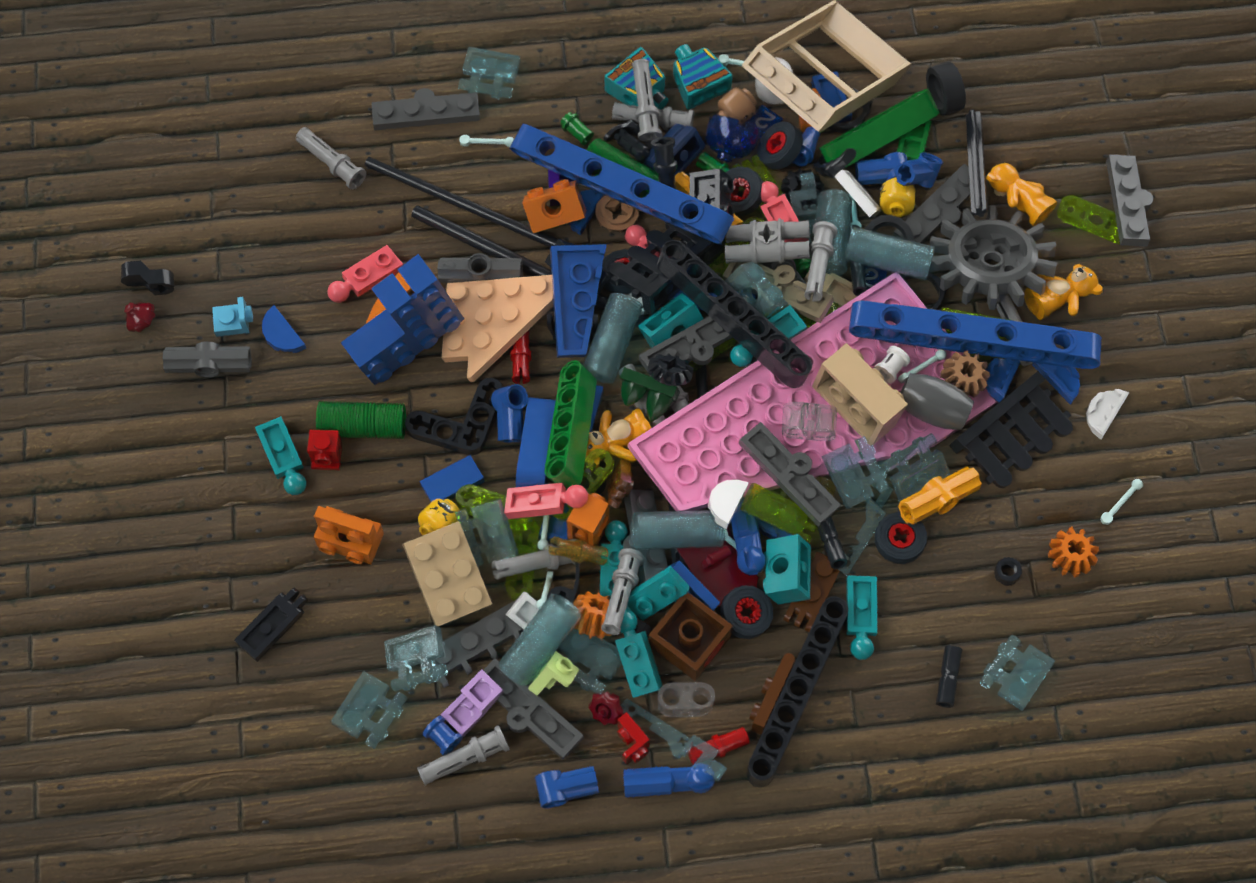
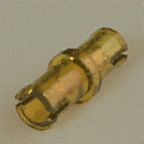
[549,536,608,566]

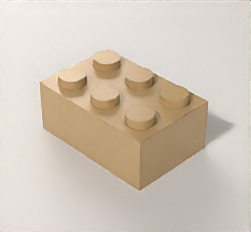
[812,343,908,447]
[402,521,492,627]

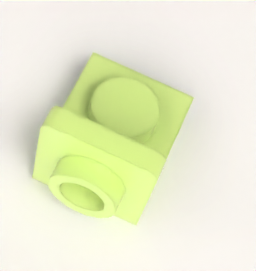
[528,651,579,696]

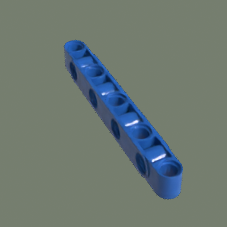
[509,124,734,244]
[849,301,1102,369]

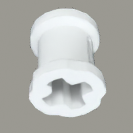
[873,346,910,384]

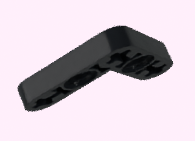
[405,378,503,456]

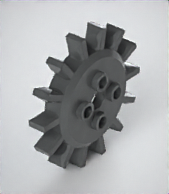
[929,205,1057,310]

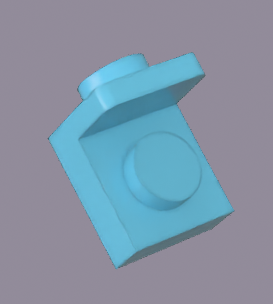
[212,297,253,337]

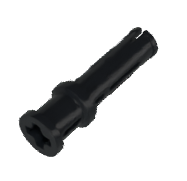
[651,137,678,189]

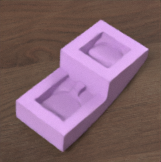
[441,669,503,737]

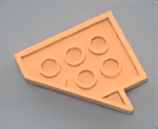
[442,275,554,382]

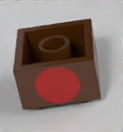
[649,592,733,681]

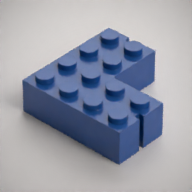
[341,254,465,385]

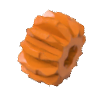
[1048,527,1099,578]
[569,591,618,640]

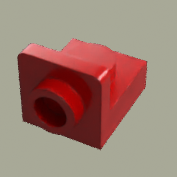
[617,712,650,765]

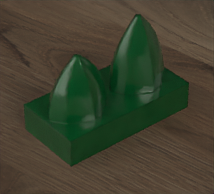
[620,367,680,422]

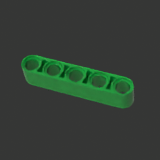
[820,89,940,168]
[545,360,597,490]

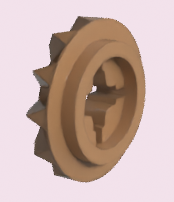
[595,195,639,233]

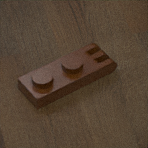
[608,458,634,508]
[783,552,842,632]
[749,653,795,735]

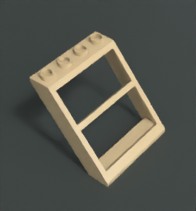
[741,0,912,133]

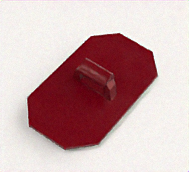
[672,509,758,607]

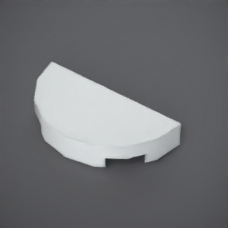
[1086,389,1129,440]
[708,480,749,529]

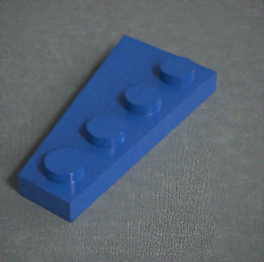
[550,244,607,358]

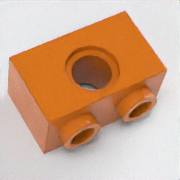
[522,179,586,233]
[567,493,609,553]

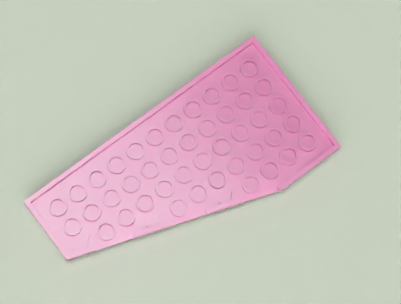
[628,271,998,515]

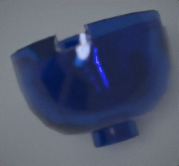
[705,115,761,163]

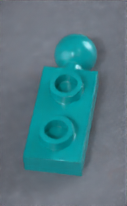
[730,305,807,367]
[255,416,306,495]
[600,520,628,603]
[617,566,689,621]
[846,575,877,660]
[615,609,663,698]

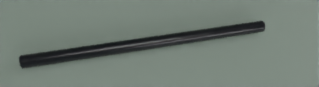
[411,205,648,328]

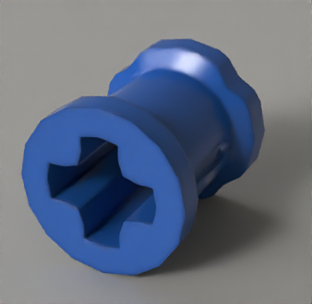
[422,715,463,756]

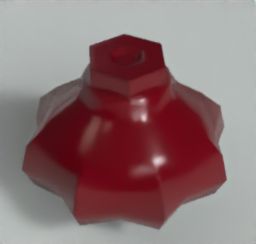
[124,302,156,332]
[588,691,624,726]

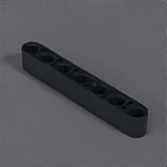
[657,240,812,388]
[746,596,848,788]

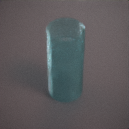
[815,189,853,276]
[845,226,935,281]
[583,293,643,384]
[631,510,725,549]
[499,594,581,686]

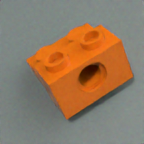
[314,506,384,565]

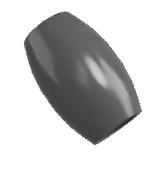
[900,373,974,430]

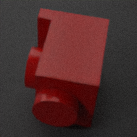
[307,430,342,470]

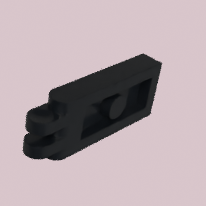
[234,588,308,662]

